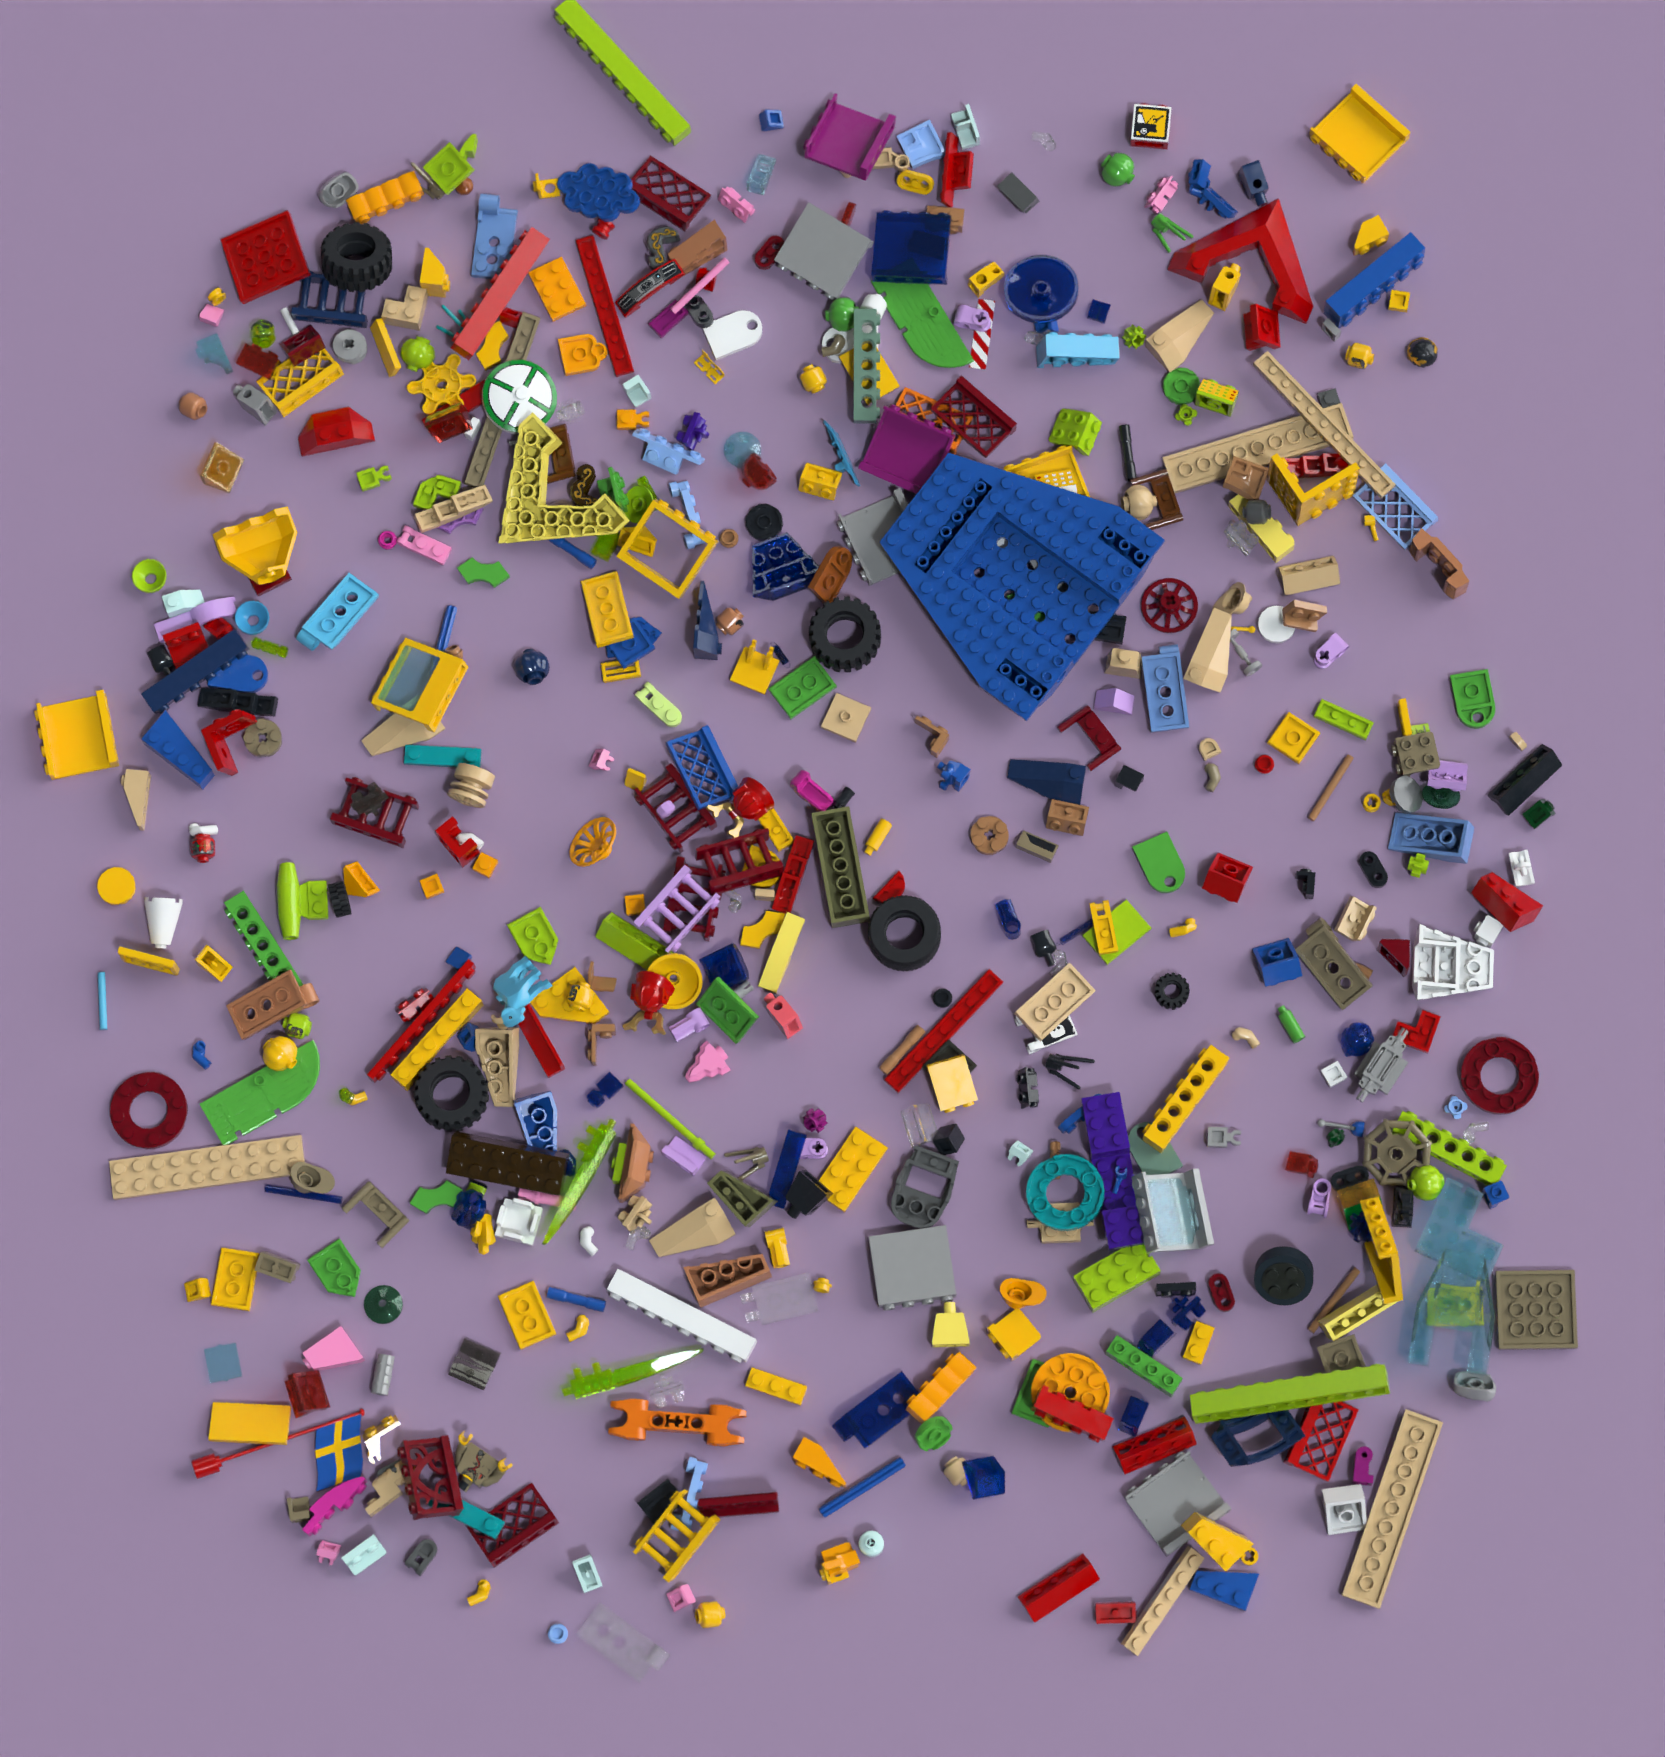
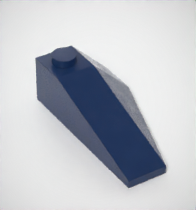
[693,581,722,660]
[1007,759,1086,805]

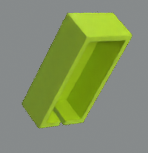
[1073,1244,1161,1313]

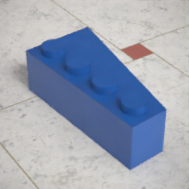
[141,710,215,790]

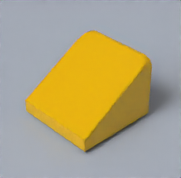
[625,768,647,792]
[184,1278,211,1302]

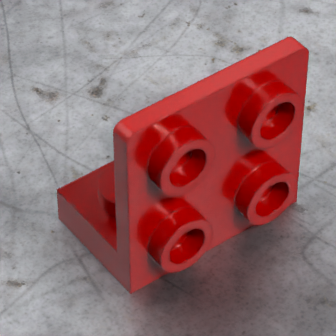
[163,622,208,669]

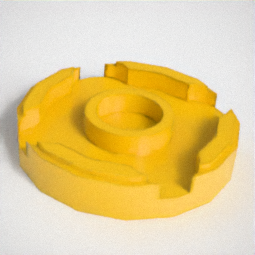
[97,867,136,905]

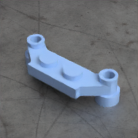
[669,481,705,550]
[670,1457,708,1531]

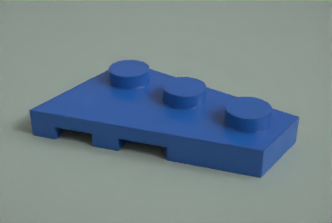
[1190,1571,1259,1611]

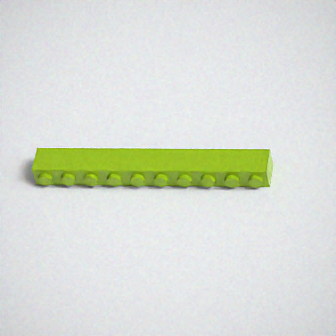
[554,0,691,146]
[1190,1364,1390,1424]

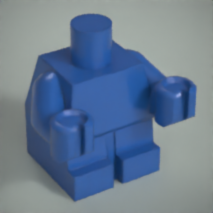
[937,761,971,792]

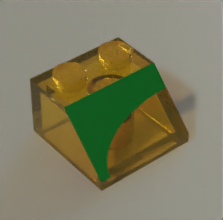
[1336,1178,1384,1231]

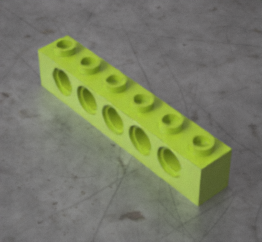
[1392,1111,1507,1186]

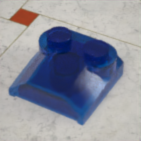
[699,943,749,988]

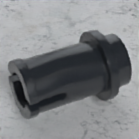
[832,786,855,809]

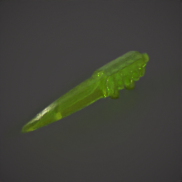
[542,1119,617,1245]
[562,1348,704,1399]

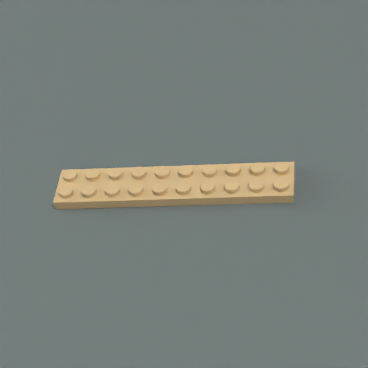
[1162,403,1354,494]
[109,1135,305,1200]
[1342,1409,1443,1609]

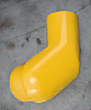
[1169,918,1197,937]
[467,1579,491,1607]

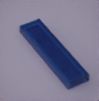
[768,1129,807,1209]

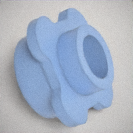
[1444,1096,1468,1119]

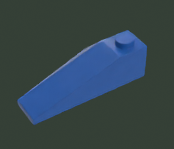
[514,1091,557,1151]

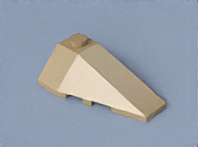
[1145,299,1214,372]
[1183,607,1232,692]

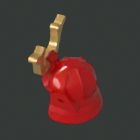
[706,777,774,838]
[622,971,675,1035]

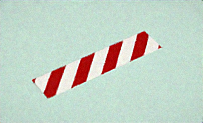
[969,299,995,370]

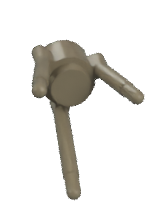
[411,162,446,200]
[724,1147,769,1180]

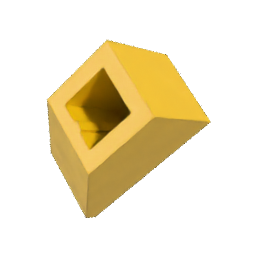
[1353,215,1389,256]

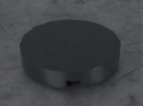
[745,504,783,541]

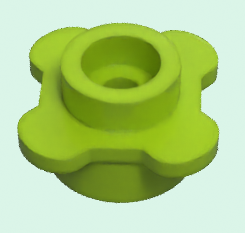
[1175,404,1197,426]

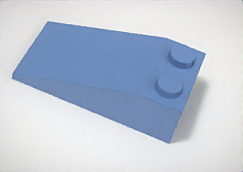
[1388,813,1475,864]

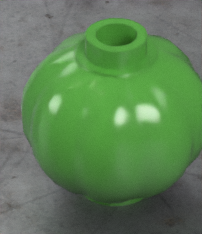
[1101,153,1135,187]
[825,297,860,332]

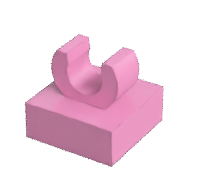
[589,749,614,771]
[316,1540,341,1566]

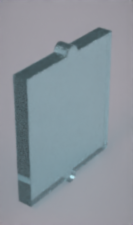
[204,1343,242,1383]

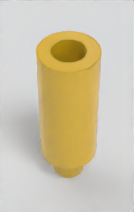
[864,818,892,856]

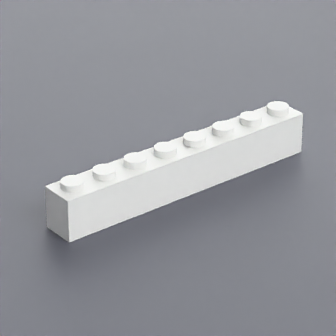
[607,1269,757,1363]

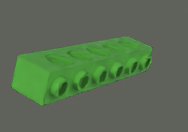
[224,890,304,987]

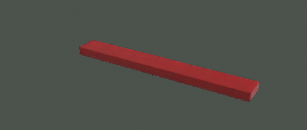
[576,235,634,377]
[884,969,1003,1094]

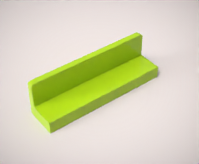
[596,912,674,970]

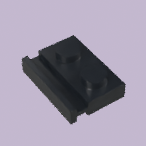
[1089,611,1127,645]
[1156,1282,1196,1298]
[637,1479,685,1524]

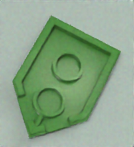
[307,1238,361,1297]

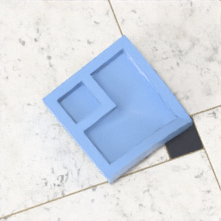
[897,120,945,169]

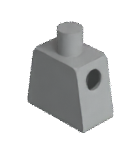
[233,384,277,426]

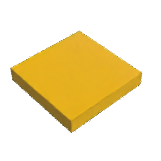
[1267,712,1320,764]

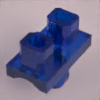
[1349,1211,1372,1243]
[1171,1296,1206,1331]

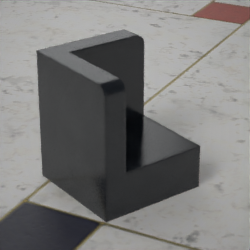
[1115,765,1144,792]
[933,1123,965,1155]

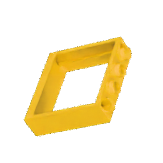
[616,499,719,599]

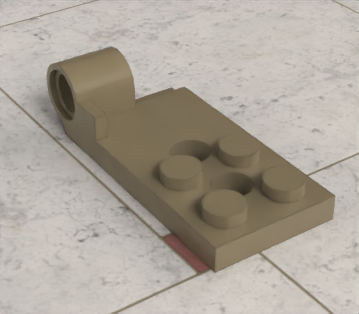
[1295,917,1373,1010]

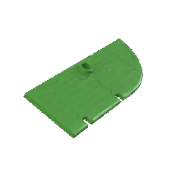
[871,258,974,368]
[200,1040,320,1145]

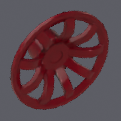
[1141,578,1198,633]

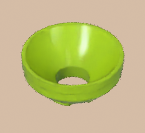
[132,559,167,593]

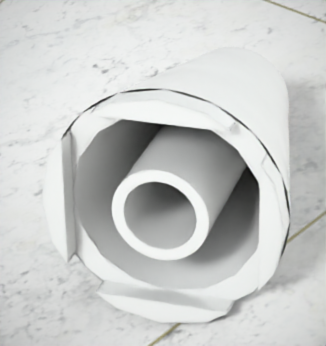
[144,897,183,948]

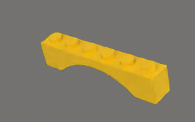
[391,988,484,1091]

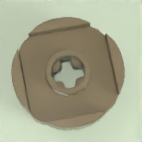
[243,718,282,757]

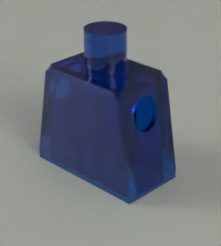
[1137,1319,1176,1358]
[1118,1395,1150,1437]

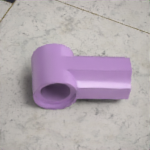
[669,1008,710,1042]

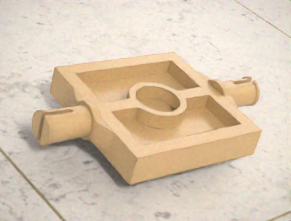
[1027,1203,1094,1244]

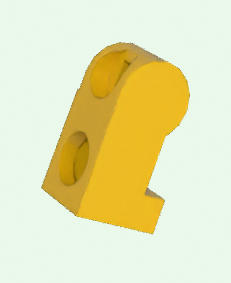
[968,262,1005,298]

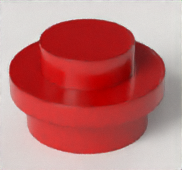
[1255,755,1274,774]

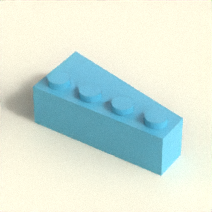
[1036,332,1119,368]

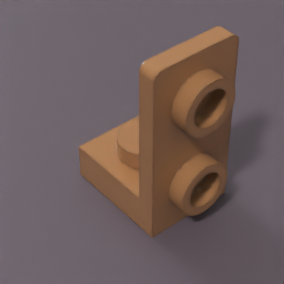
[915,716,949,758]
[588,1024,616,1066]

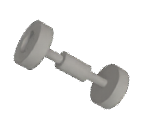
[1230,629,1262,677]

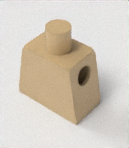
[1104,648,1142,679]

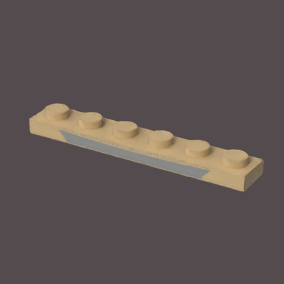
[1121,1546,1205,1656]

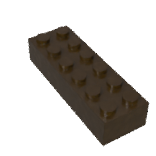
[446,1131,569,1196]

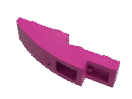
[302,1476,367,1537]

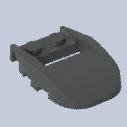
[891,1145,959,1229]

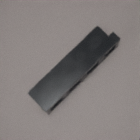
[1488,744,1562,816]

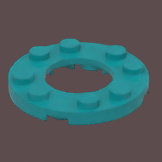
[1026,1154,1105,1231]

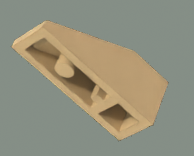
[121,769,151,831]

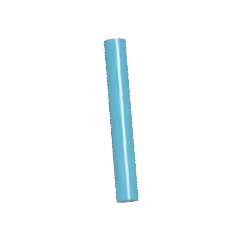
[98,972,107,1030]

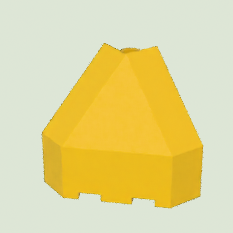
[212,506,297,585]

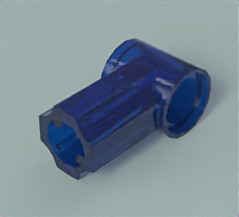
[995,899,1021,940]

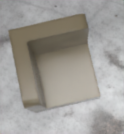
[287,1497,312,1523]

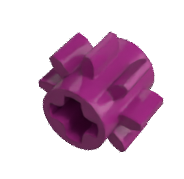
[803,1108,828,1133]

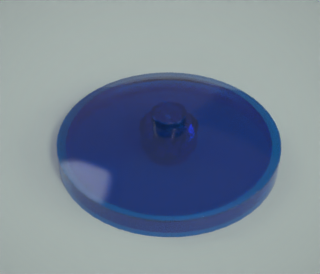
[1004,255,1079,323]

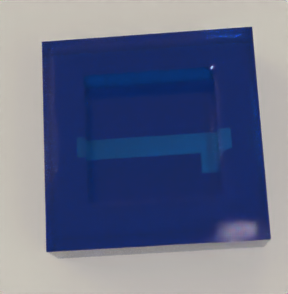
[1087,299,1111,324]

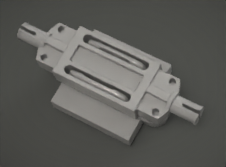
[1354,1028,1409,1103]

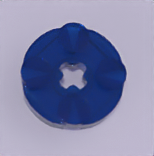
[451,1189,486,1229]

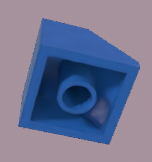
[1252,938,1302,987]

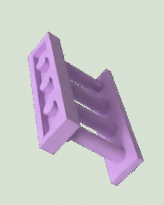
[634,865,721,953]

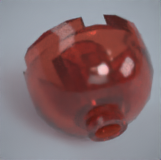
[742,452,777,490]

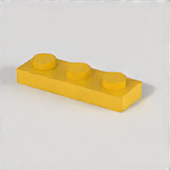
[745,1367,807,1406]

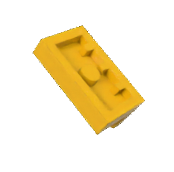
[798,463,842,501]

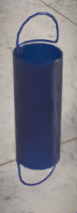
[770,642,791,668]

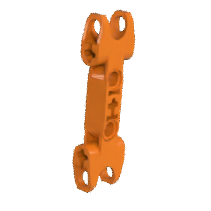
[608,1399,747,1447]

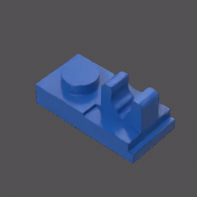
[1199,188,1238,219]

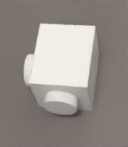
[1473,915,1503,948]

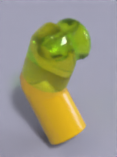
[339,1088,368,1105]

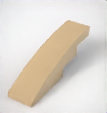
[414,485,493,533]

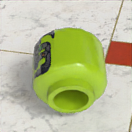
[282,1013,312,1039]

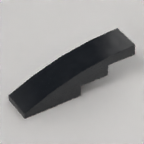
[198,688,278,717]

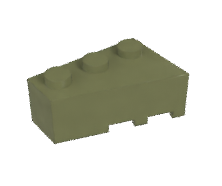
[707,1170,778,1227]

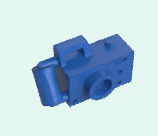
[1188,159,1211,198]

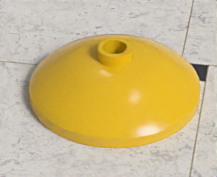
[647,953,703,1010]

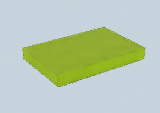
[1082,899,1151,965]

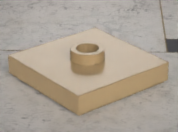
[821,693,871,743]

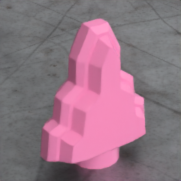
[685,1040,731,1083]

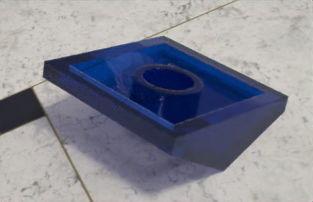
[962,1456,1005,1500]

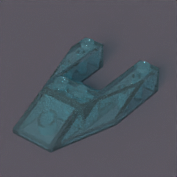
[1408,1248,1495,1376]

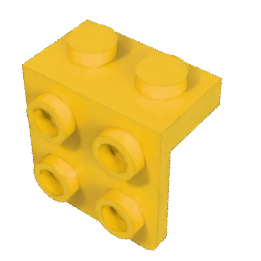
[987,1309,1041,1361]

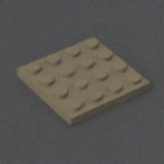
[1495,1270,1578,1350]

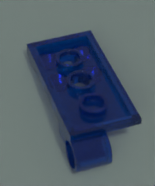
[832,1371,919,1449]

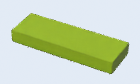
[1314,699,1374,741]

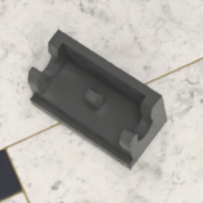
[997,172,1040,213]

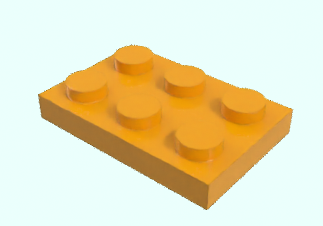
[528,256,586,322]

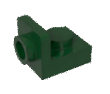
[1522,799,1556,829]

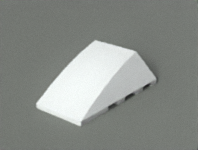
[1412,924,1494,1000]

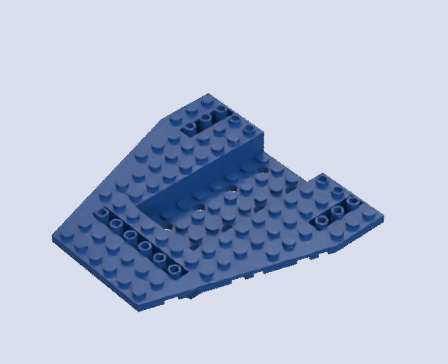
[880,453,1165,722]

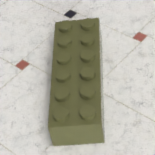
[811,806,870,929]

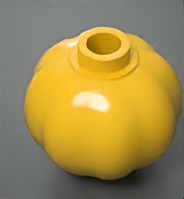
[263,1036,298,1071]

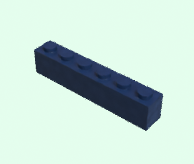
[141,629,250,714]

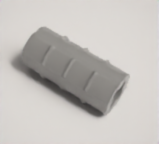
[371,1354,395,1396]

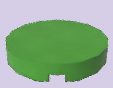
[1163,368,1200,405]
[915,1416,953,1451]

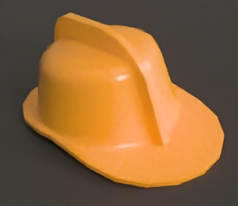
[1000,1278,1047,1309]

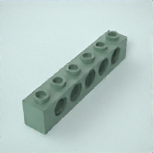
[853,309,880,424]

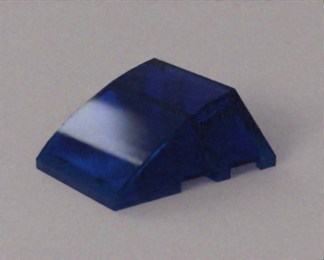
[752,532,820,601]

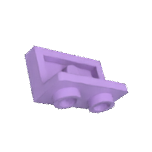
[1427,760,1468,791]

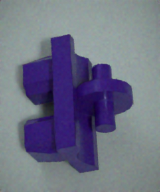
[676,412,710,451]

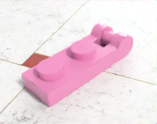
[396,525,452,566]

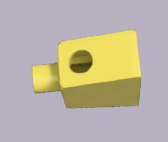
[932,1302,970,1348]

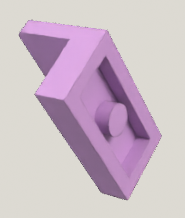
[661,1136,706,1177]

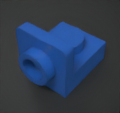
[1482,1181,1509,1209]

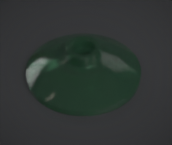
[1422,785,1461,809]
[364,1285,403,1324]

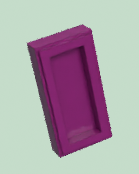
[648,299,689,339]

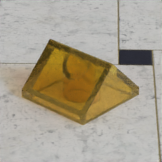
[200,442,244,493]

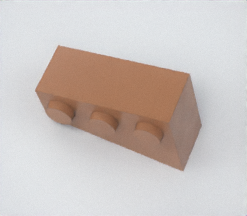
[667,219,728,277]

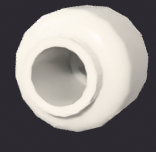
[860,294,887,320]

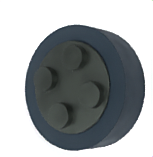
[1254,1246,1314,1306]

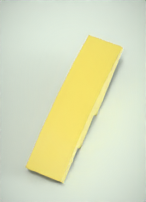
[758,912,805,993]

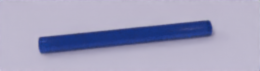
[265,1185,343,1204]

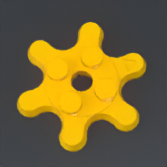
[407,354,476,415]

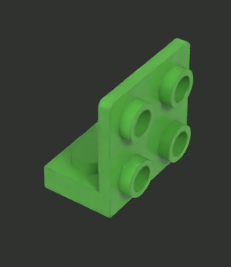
[597,467,629,513]

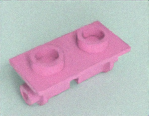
[1144,176,1178,214]
[718,186,755,223]

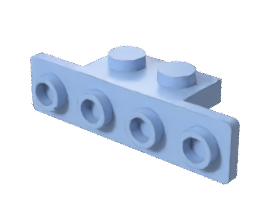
[632,428,705,475]

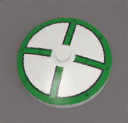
[482,360,557,434]

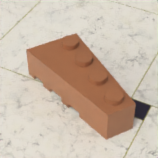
[683,1254,772,1308]

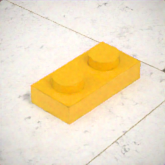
[1183,1321,1215,1365]

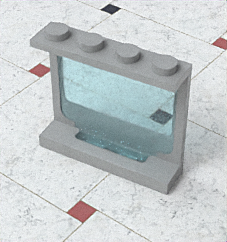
[1131,1168,1214,1253]

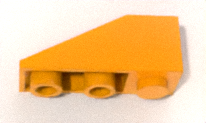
[793,1437,846,1488]

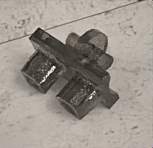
[351,782,389,816]

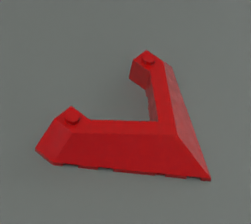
[1167,198,1313,324]

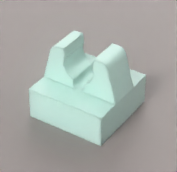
[1008,1140,1033,1166]

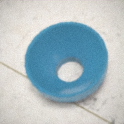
[235,601,269,635]

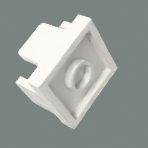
[495,1198,543,1246]

